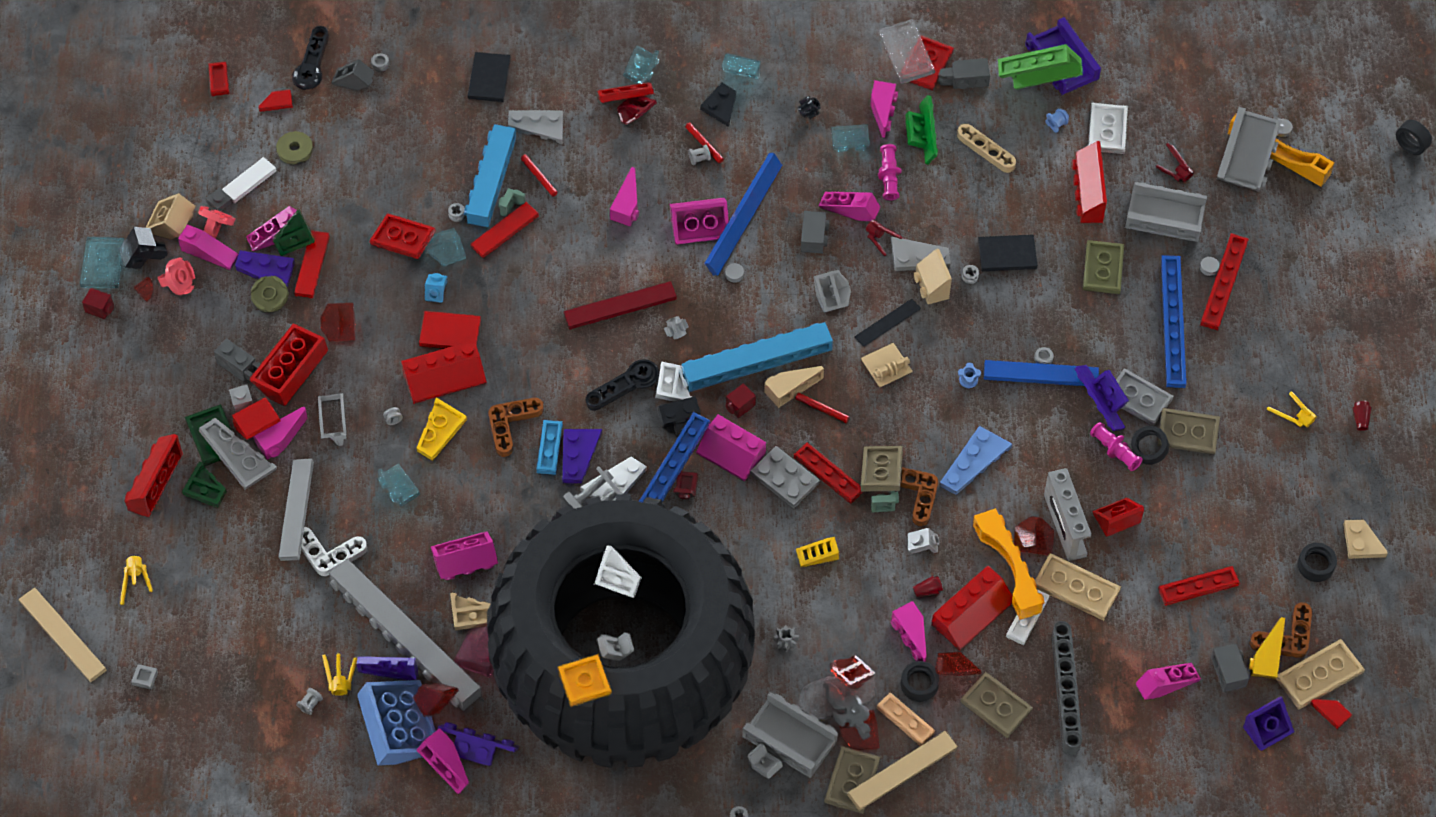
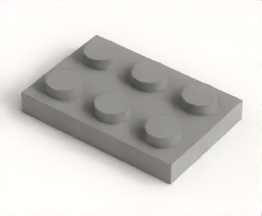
[750,446,820,509]

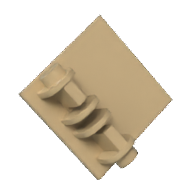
[861,343,913,388]

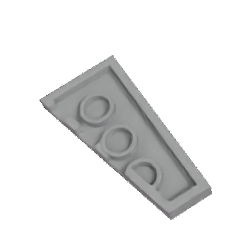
[199,418,277,490]

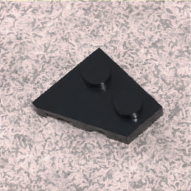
[700,82,736,127]

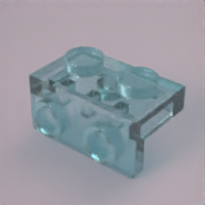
[623,45,659,84]
[722,53,761,79]
[831,124,870,152]
[377,464,420,507]

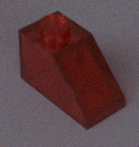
[413,683,459,718]

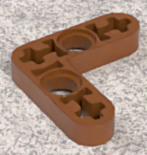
[489,398,544,457]
[900,467,938,526]
[1249,602,1312,658]

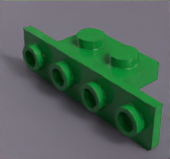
[905,95,938,164]

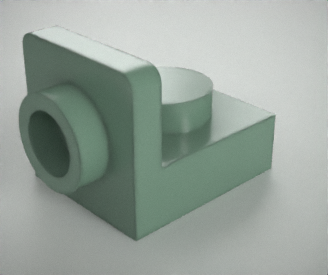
[871,491,899,512]

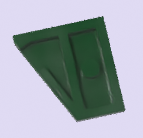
[273,209,315,256]

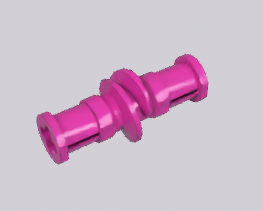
[878,144,901,201]
[1090,422,1143,471]

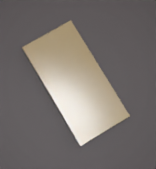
[1035,553,1121,621]
[1276,639,1365,710]

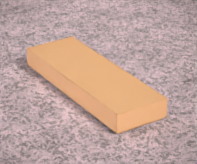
[876,692,935,746]

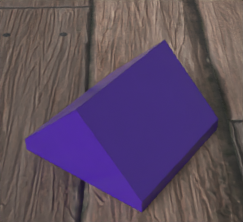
[1243,697,1294,751]

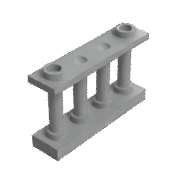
[563,466,622,509]

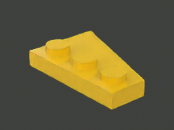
[417,397,467,461]

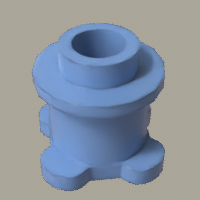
[1045,109,1069,133]
[958,363,981,388]

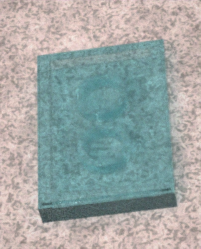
[80,237,125,288]

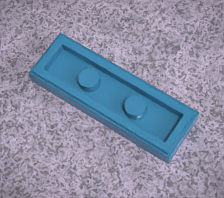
[536,420,563,475]

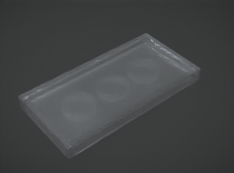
[879,19,935,84]

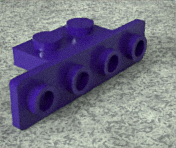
[1075,365,1129,431]
[438,722,519,766]

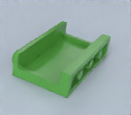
[998,44,1083,89]

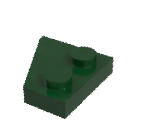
[182,461,227,508]

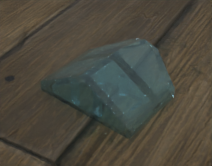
[426,228,466,266]

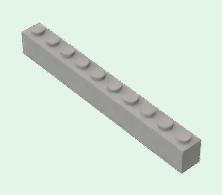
[329,559,481,711]

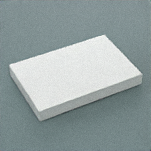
[1088,103,1128,154]

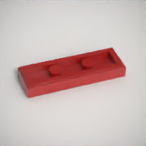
[597,82,654,103]

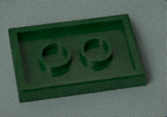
[185,404,232,467]

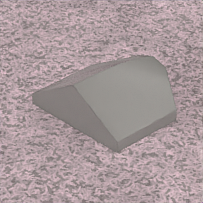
[814,270,851,312]

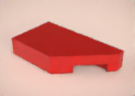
[258,89,293,112]
[1310,699,1352,729]

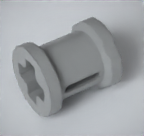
[688,145,711,165]
[296,688,323,715]

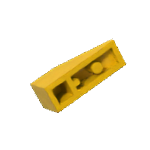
[1248,617,1285,679]

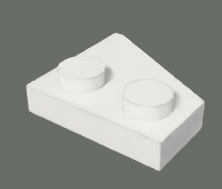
[655,362,692,402]

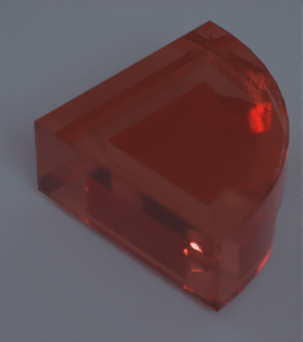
[134,276,153,302]

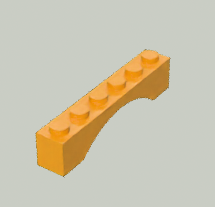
[1228,115,1335,187]
[973,508,1044,620]

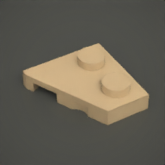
[1343,520,1388,559]
[450,593,490,630]

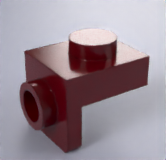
[673,471,698,499]

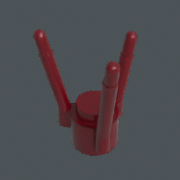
[1156,143,1194,182]
[866,219,905,256]

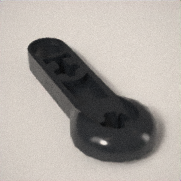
[292,26,329,90]
[585,359,659,411]

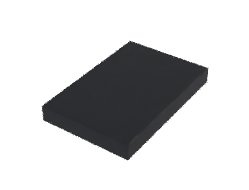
[468,52,511,102]
[978,234,1038,272]

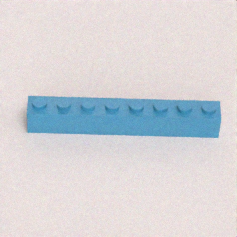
[682,322,833,392]

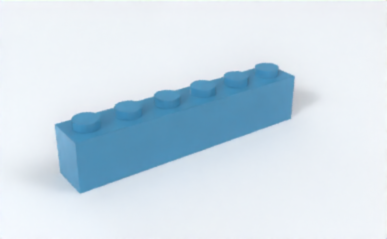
[464,124,516,227]

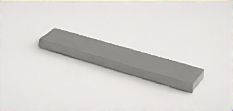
[279,458,314,561]

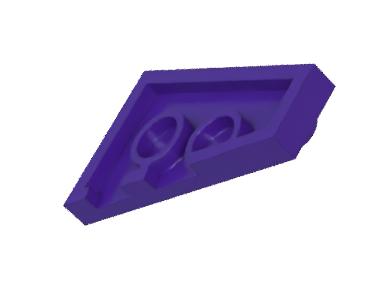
[235,250,295,288]
[562,429,602,483]
[356,656,419,681]

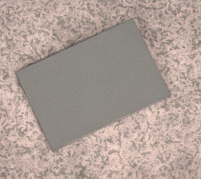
[1116,368,1173,426]

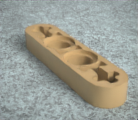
[957,124,1016,173]

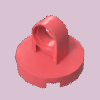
[198,206,235,239]
[158,257,195,296]

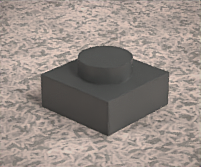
[206,187,232,211]

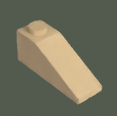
[764,366,824,408]

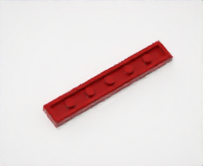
[1200,233,1249,331]

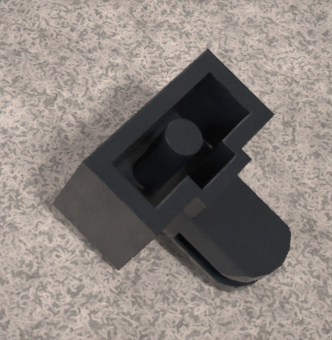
[119,227,168,269]
[658,396,701,438]

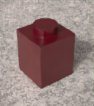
[82,288,114,319]
[726,383,756,418]

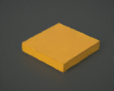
[558,655,611,706]

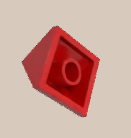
[232,397,281,440]
[1093,497,1144,537]

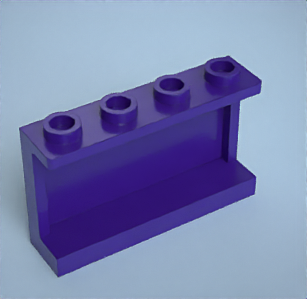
[1025,17,1101,95]

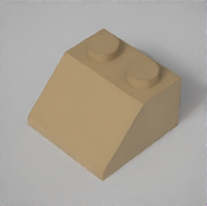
[146,193,195,239]
[914,249,952,304]

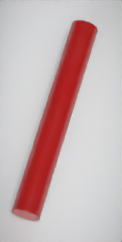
[685,122,724,164]
[521,154,558,197]
[795,392,850,423]

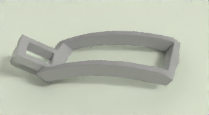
[318,393,347,446]

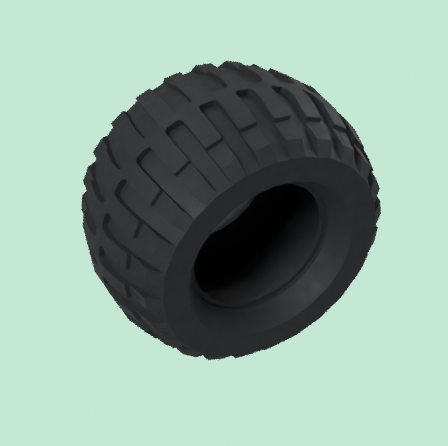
[487,494,755,768]

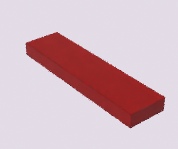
[471,202,539,258]
[294,230,330,298]
[794,442,864,504]
[1158,566,1240,606]

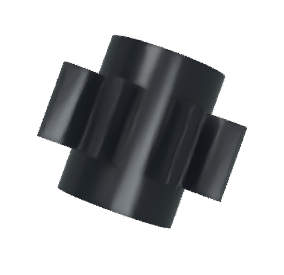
[798,96,821,119]

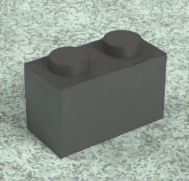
[801,211,829,254]
[1211,643,1251,692]

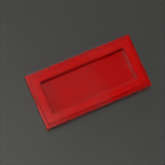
[208,62,229,96]

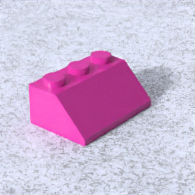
[670,198,729,245]
[696,414,766,482]
[431,531,498,580]

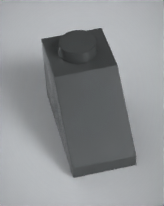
[331,59,375,90]

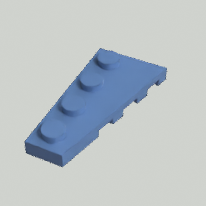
[940,426,1012,495]

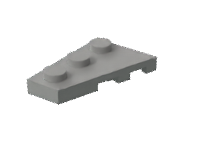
[508,110,563,144]
[891,236,951,271]

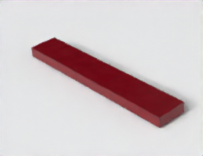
[564,281,677,330]

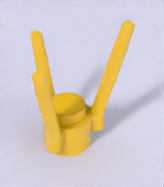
[1267,392,1317,428]
[120,556,153,605]
[322,653,357,696]

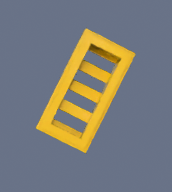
[796,537,839,567]

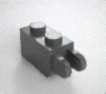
[938,58,990,89]
[214,338,260,381]

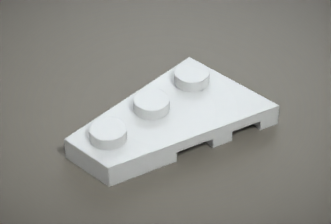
[580,457,647,501]

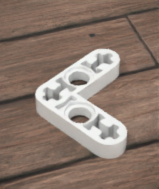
[301,527,367,576]

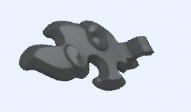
[823,683,871,740]

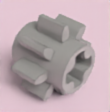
[664,316,689,339]
[774,625,799,652]

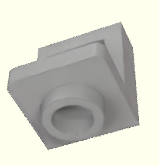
[908,528,940,554]
[597,633,634,661]
[747,743,783,779]

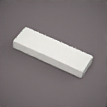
[222,157,276,203]
[1006,589,1050,645]

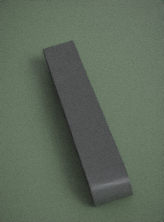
[1051,621,1082,756]

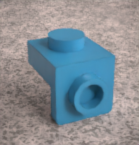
[425,273,447,302]

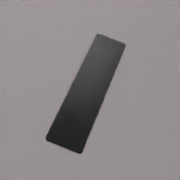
[855,299,921,346]

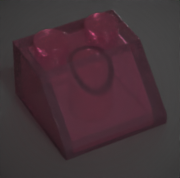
[454,627,493,678]

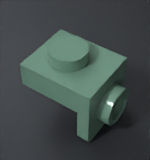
[498,188,526,217]

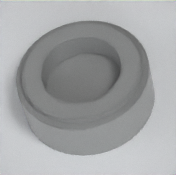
[371,53,389,72]
[1277,119,1293,137]
[1200,257,1219,276]
[725,263,744,283]
[1034,347,1054,364]

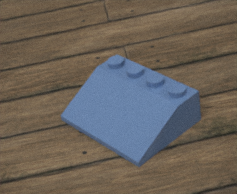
[357,680,436,766]

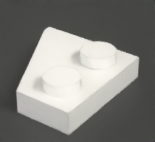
[594,546,641,598]

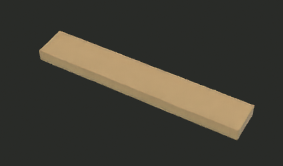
[19,588,107,683]
[847,731,957,811]

